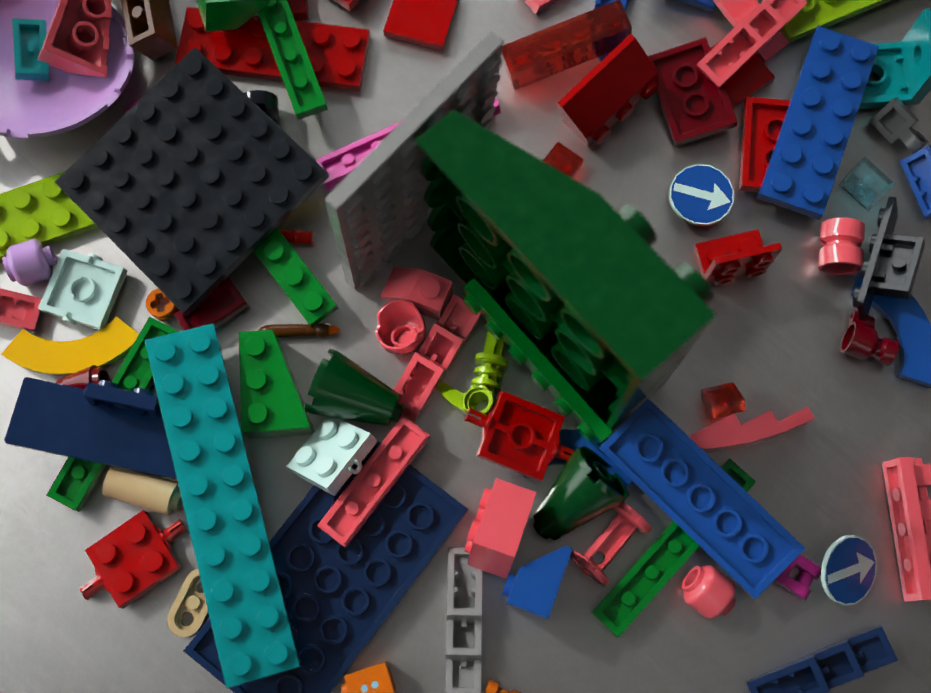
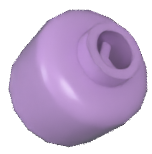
[2,239,57,286]

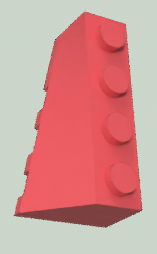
[37,0,112,78]

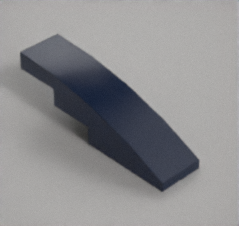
[747,625,898,693]

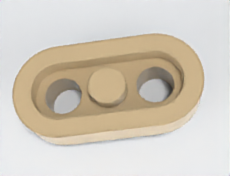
[167,569,209,637]

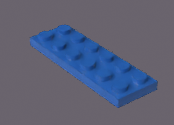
[757,26,879,220]
[599,398,806,599]

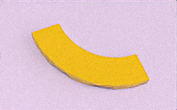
[1,316,139,376]

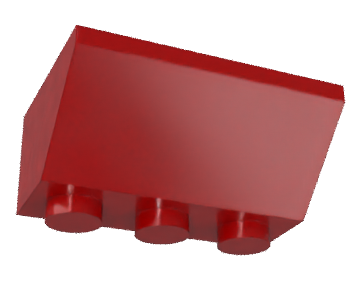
[557,34,659,148]

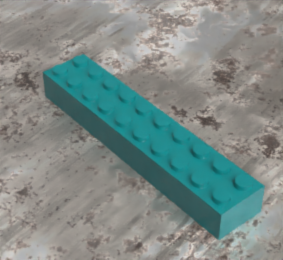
[144,323,301,688]

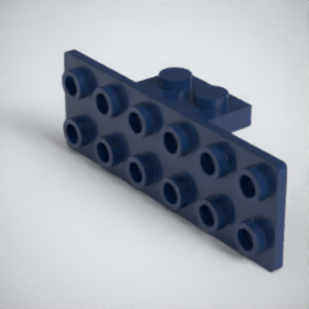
[4,377,177,480]

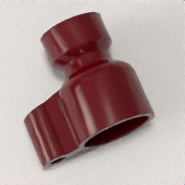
[840,310,899,366]

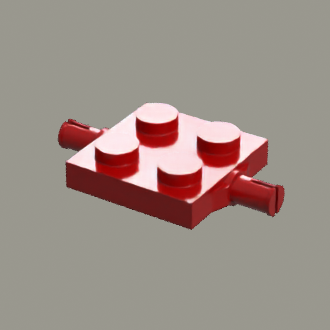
[464,391,576,481]
[79,510,188,609]

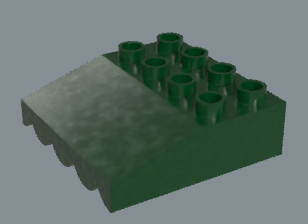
[416,109,716,431]

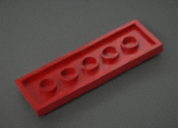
[175,7,371,92]

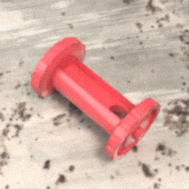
[570,503,652,587]

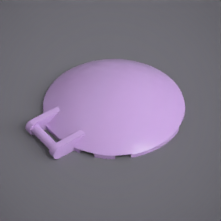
[0,0,135,138]

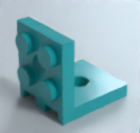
[859,9,931,109]

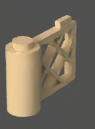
[102,466,183,516]

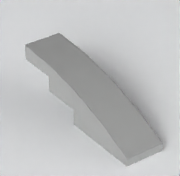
[445,547,482,693]

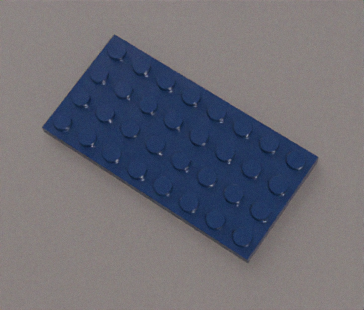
[184,427,469,693]

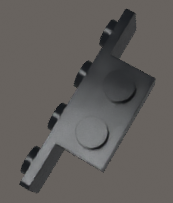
[852,196,925,321]

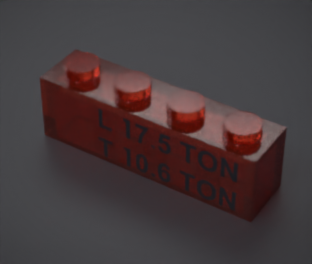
[502,0,632,90]

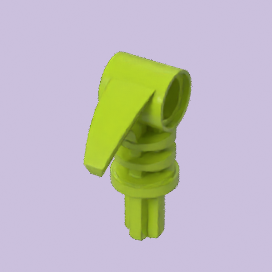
[437,331,508,415]

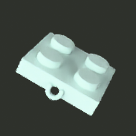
[38,249,128,330]
[286,417,378,496]

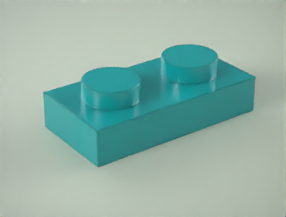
[12,18,49,81]

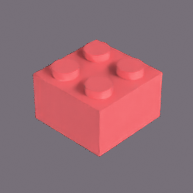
[464,478,537,579]

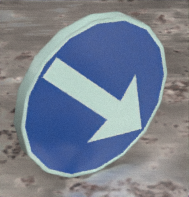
[669,164,734,226]
[821,535,877,606]

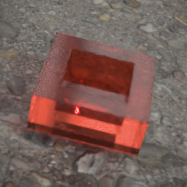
[543,142,584,178]
[701,382,746,419]

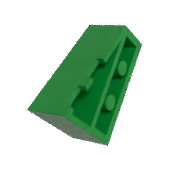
[239,330,315,439]

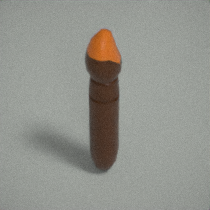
[258,323,340,338]

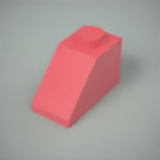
[381,267,454,321]

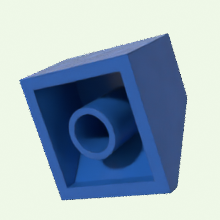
[501,546,573,619]

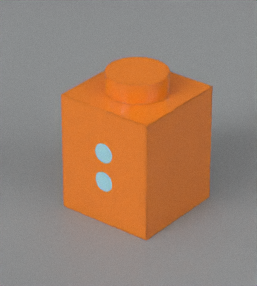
[341,661,397,693]

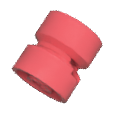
[818,218,865,276]

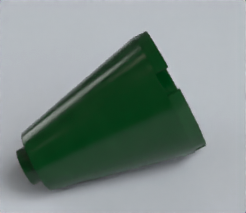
[305,349,405,426]
[533,446,629,540]

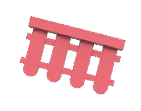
[882,457,931,601]

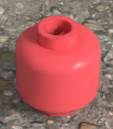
[682,565,736,619]

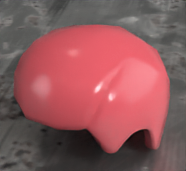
[375,299,426,355]

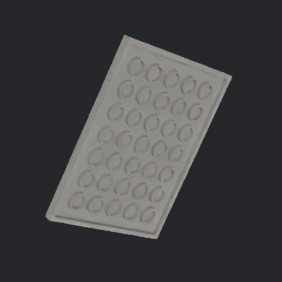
[324,31,504,290]

